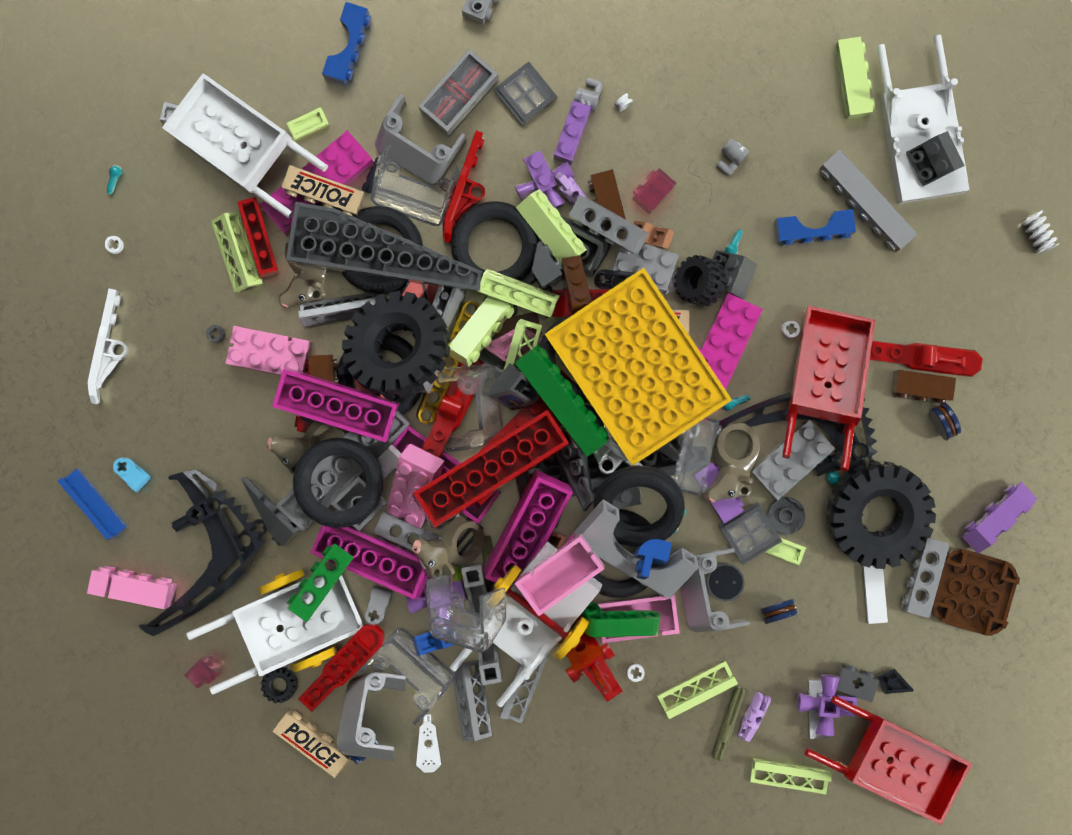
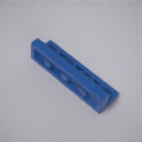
[57,469,128,540]

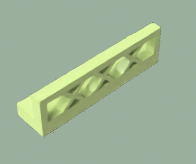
[211,211,263,293]
[478,269,560,318]
[504,319,543,370]
[657,661,738,719]
[749,758,832,794]

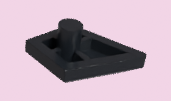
[877,668,914,694]

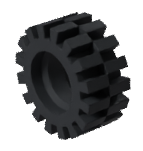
[260,667,297,703]

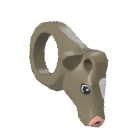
[279,243,328,308]
[267,420,348,474]
[704,423,760,503]
[412,515,485,579]

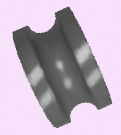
[206,325,225,343]

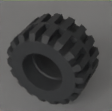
[674,255,727,307]

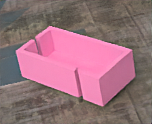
[226,326,312,375]
[386,444,444,529]
[515,533,605,616]
[87,565,177,609]
[597,594,680,644]

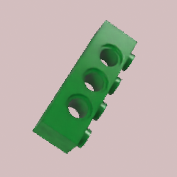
[287,543,354,623]

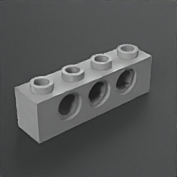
[569,195,649,255]
[373,511,442,554]
[902,537,950,618]

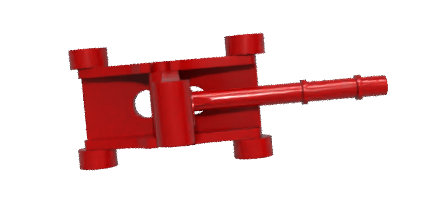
[558,614,623,702]

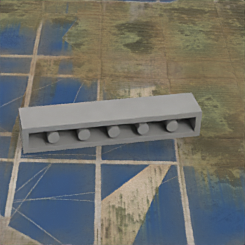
[820,149,917,252]
[413,286,467,394]

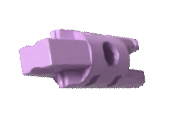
[555,172,586,206]
[738,692,771,742]

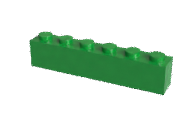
[515,345,609,456]

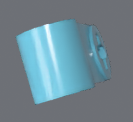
[113,458,151,492]

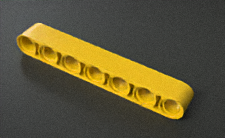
[416,300,480,424]

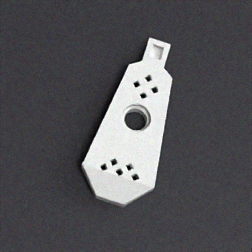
[416,714,441,773]

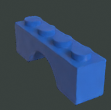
[322,2,371,85]
[774,209,856,246]

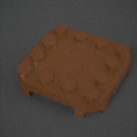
[931,549,1020,636]

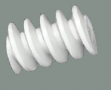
[1021,210,1060,253]

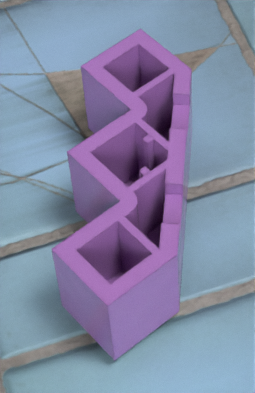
[962,482,1037,554]

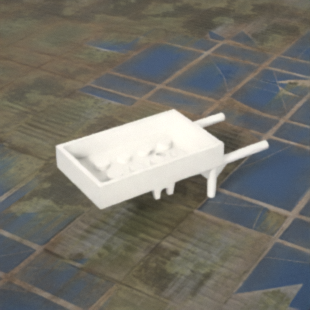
[877,35,970,204]
[162,73,328,219]

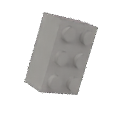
[613,237,679,295]

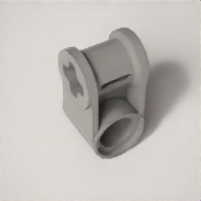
[365,586,392,624]

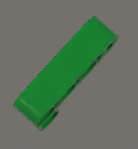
[581,602,661,637]

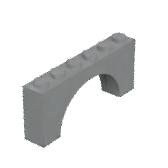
[574,500,698,599]
[461,562,503,686]

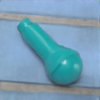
[106,165,122,194]
[725,229,743,254]
[723,395,750,411]
[823,456,840,485]

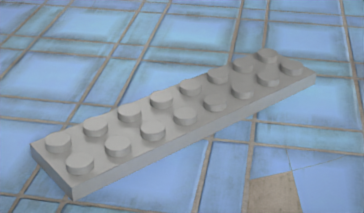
[276,396,410,532]

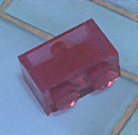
[633,168,676,215]

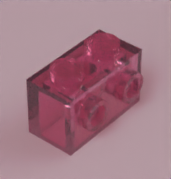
[184,654,222,689]

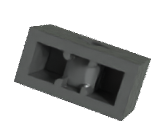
[836,664,879,703]

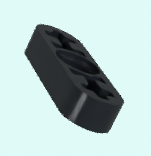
[594,269,636,290]

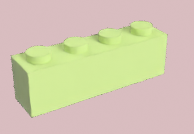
[835,37,875,119]
[516,189,587,266]
[449,295,514,367]

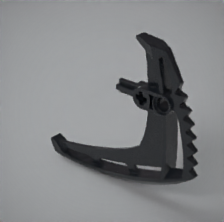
[715,386,878,477]
[139,470,265,636]

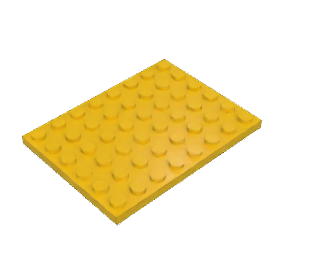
[545,268,732,466]

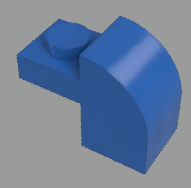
[633,539,672,580]
[411,624,460,656]

